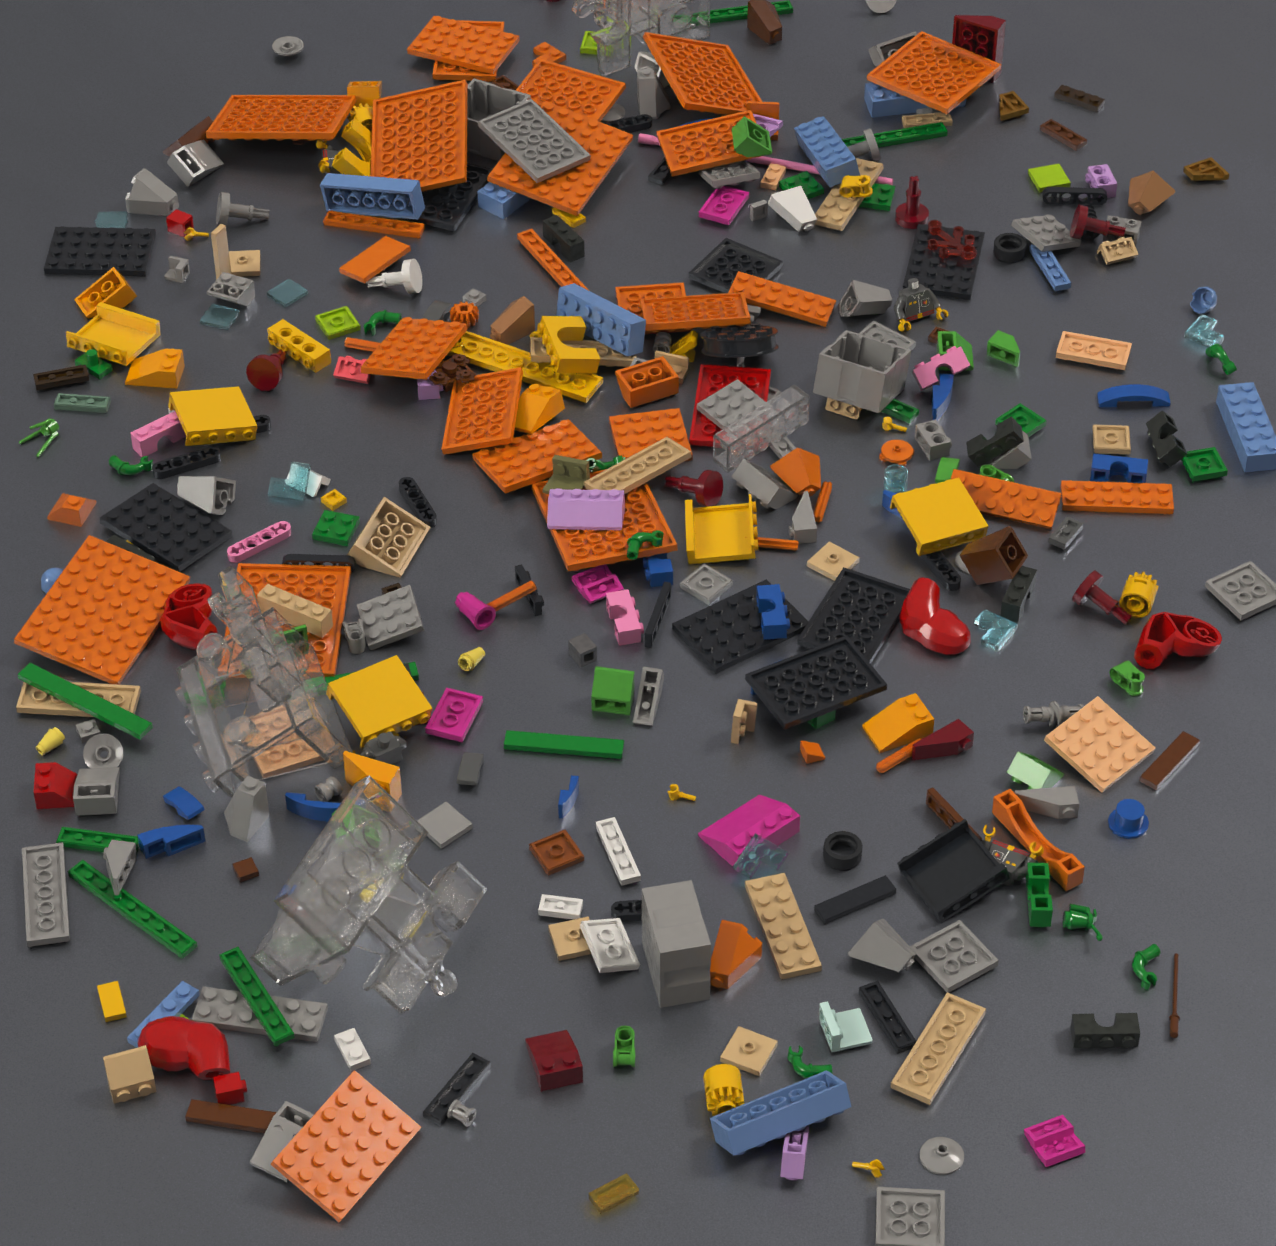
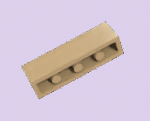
[257,584,333,638]

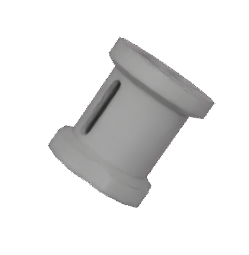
[447,1099,477,1127]

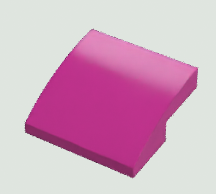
[571,564,624,603]
[1024,1115,1086,1167]

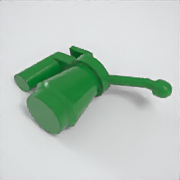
[1063,904,1103,941]

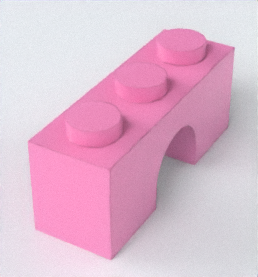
[912,346,970,391]
[130,411,186,457]
[606,589,644,646]

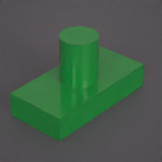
[75,349,113,380]

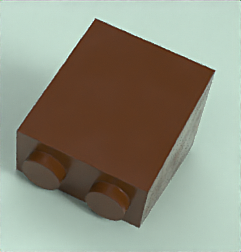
[959,526,1028,585]

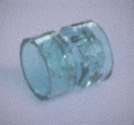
[883,464,908,493]

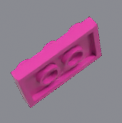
[699,186,749,225]
[425,688,483,742]

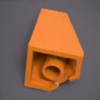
[770,447,821,497]
[710,920,762,989]

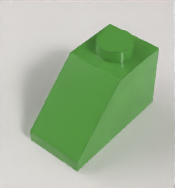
[987,330,1020,367]

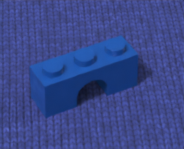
[1090,454,1148,483]
[642,553,673,587]
[756,584,790,640]

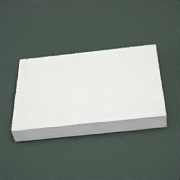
[580,918,640,973]

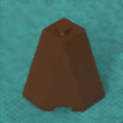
[747,0,782,45]

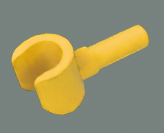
[184,227,209,241]
[882,417,907,432]
[668,784,696,801]
[852,1159,885,1178]

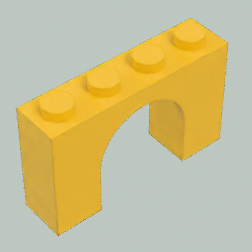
[332,118,372,176]
[537,316,600,373]

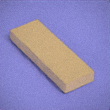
[901,112,953,128]

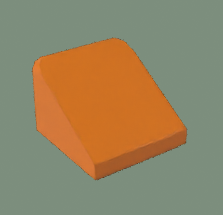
[800,741,825,764]

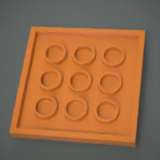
[615,283,691,335]
[609,408,693,461]

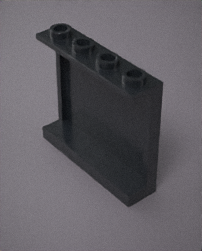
[897,819,1010,923]

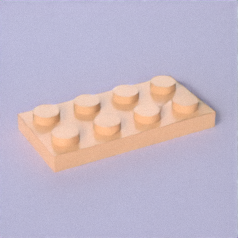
[1056,331,1132,370]

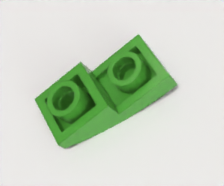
[935,457,960,483]

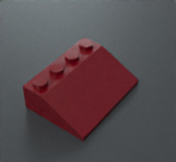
[952,15,1006,83]

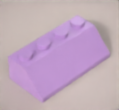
[547,489,625,530]

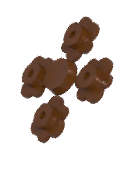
[429,354,475,385]

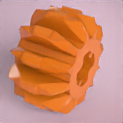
[450,301,479,329]

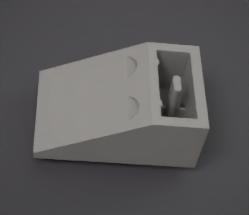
[167,139,224,187]
[73,767,120,816]
[250,1101,314,1182]

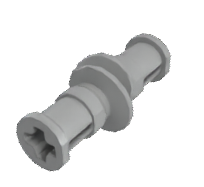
[1023,701,1084,727]

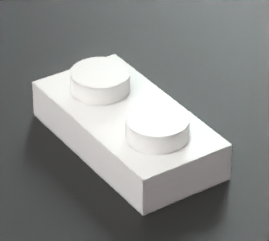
[538,894,583,920]
[334,1028,371,1071]

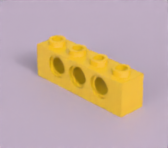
[267,319,331,373]

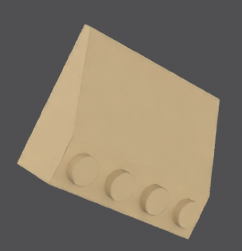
[347,497,431,577]

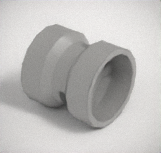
[653,332,672,353]
[314,776,343,802]

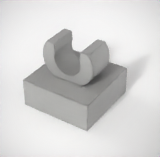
[746,305,761,325]

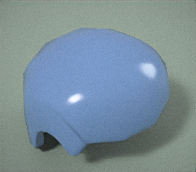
[1190,286,1217,314]
[41,568,64,593]

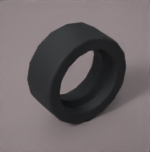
[993,233,1026,262]
[823,831,863,870]

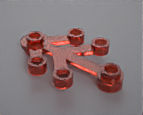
[928,220,977,260]

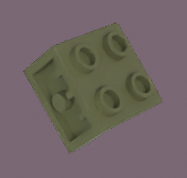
[542,455,590,494]

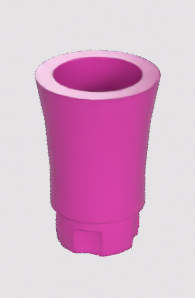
[455,592,496,630]

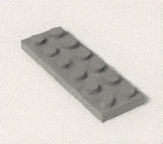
[22,842,70,947]
[191,986,328,1042]

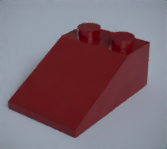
[525,1030,583,1092]

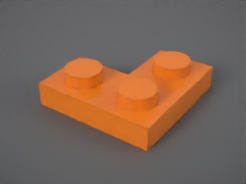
[532,42,566,67]

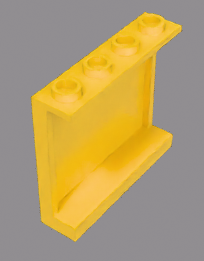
[66,302,161,366]
[168,386,257,446]
[890,478,989,556]
[685,494,759,564]
[326,655,432,748]

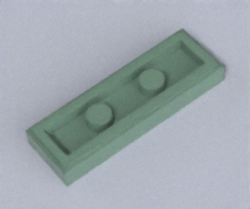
[54,393,111,413]

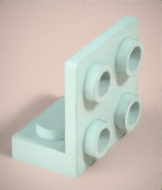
[819,1001,873,1052]

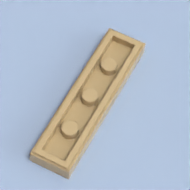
[211,224,231,280]

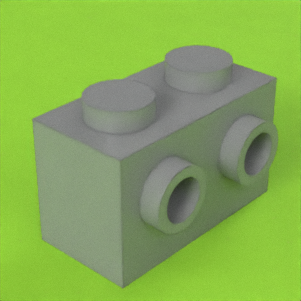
[1103,215,1141,247]

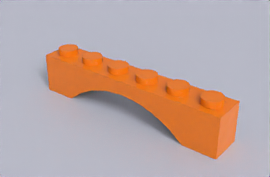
[992,789,1085,891]

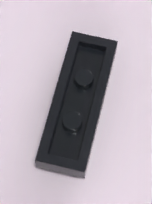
[515,564,544,616]

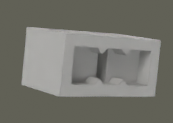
[915,419,952,460]

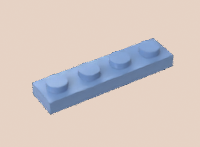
[1029,245,1071,291]
[127,981,200,1048]

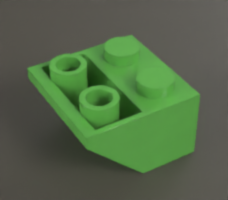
[937,331,974,371]
[591,666,635,715]

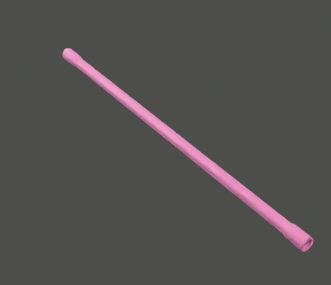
[638,133,893,185]

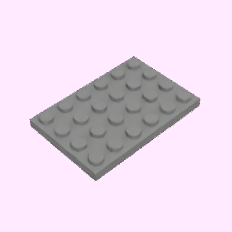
[478,99,591,183]

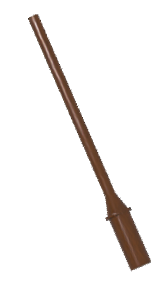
[1169,953,1180,1038]

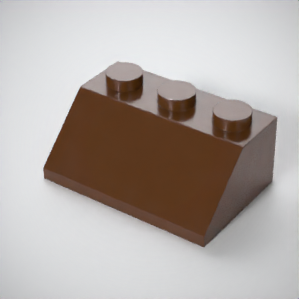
[162,116,215,157]

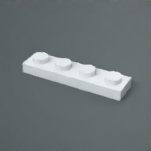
[595,817,641,886]

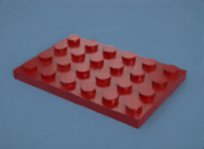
[689,364,771,450]

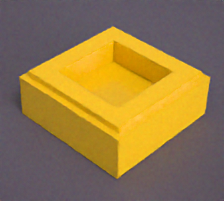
[321,489,347,511]

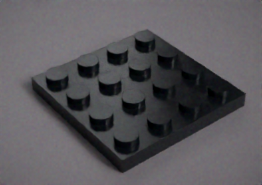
[689,238,783,293]

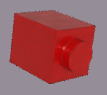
[166,209,194,237]
[213,1071,247,1105]

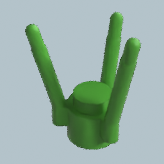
[19,418,59,457]

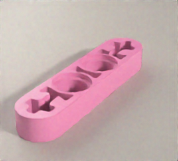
[227,521,291,563]

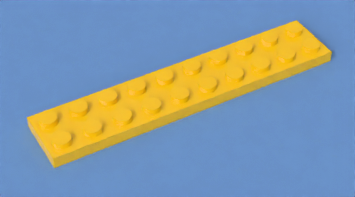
[447,331,603,403]

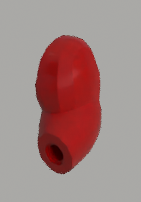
[900,577,971,654]
[160,583,218,653]
[1134,612,1222,669]
[138,1016,230,1080]

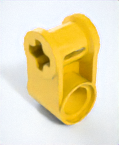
[839,175,873,198]

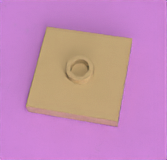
[229,250,261,277]
[1092,425,1131,454]
[807,542,860,581]
[548,916,591,961]
[720,1026,778,1077]

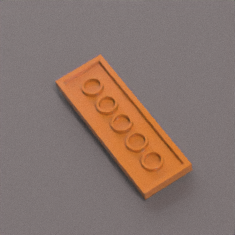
[728,271,836,327]
[951,469,1061,530]
[1061,480,1174,514]

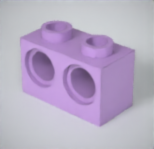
[1085,164,1117,198]

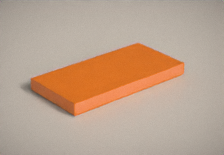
[339,236,411,283]

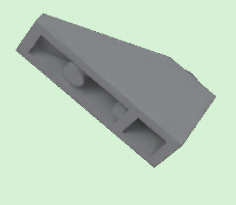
[789,491,817,544]
[633,667,664,726]
[1015,786,1079,819]
[103,840,136,895]

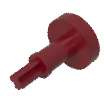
[895,176,929,229]
[1070,205,1126,240]
[246,349,287,391]
[665,470,723,507]
[1072,570,1132,625]

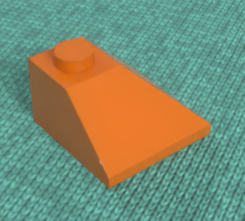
[47,493,97,527]

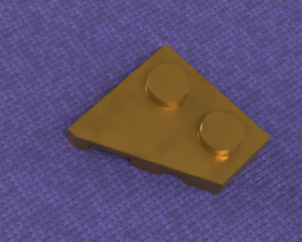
[999,91,1029,121]
[1183,157,1229,181]

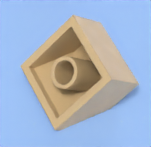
[103,1045,157,1104]

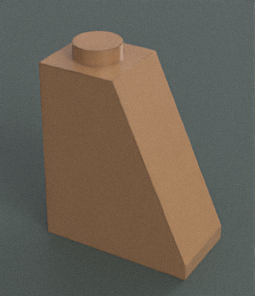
[1128,171,1175,215]
[490,296,535,345]

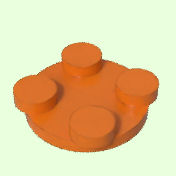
[879,440,914,467]

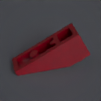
[912,719,974,760]

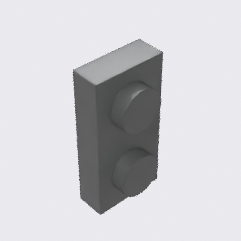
[1048,516,1084,550]

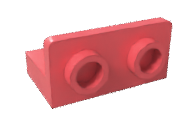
[333,356,371,384]

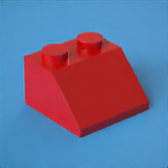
[33,762,78,809]

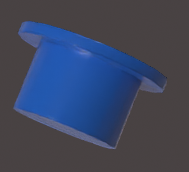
[1108,799,1149,839]

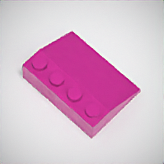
[698,794,800,871]

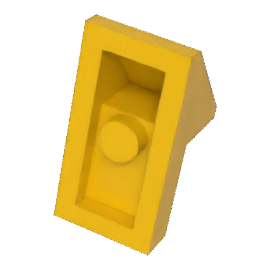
[669,330,698,362]

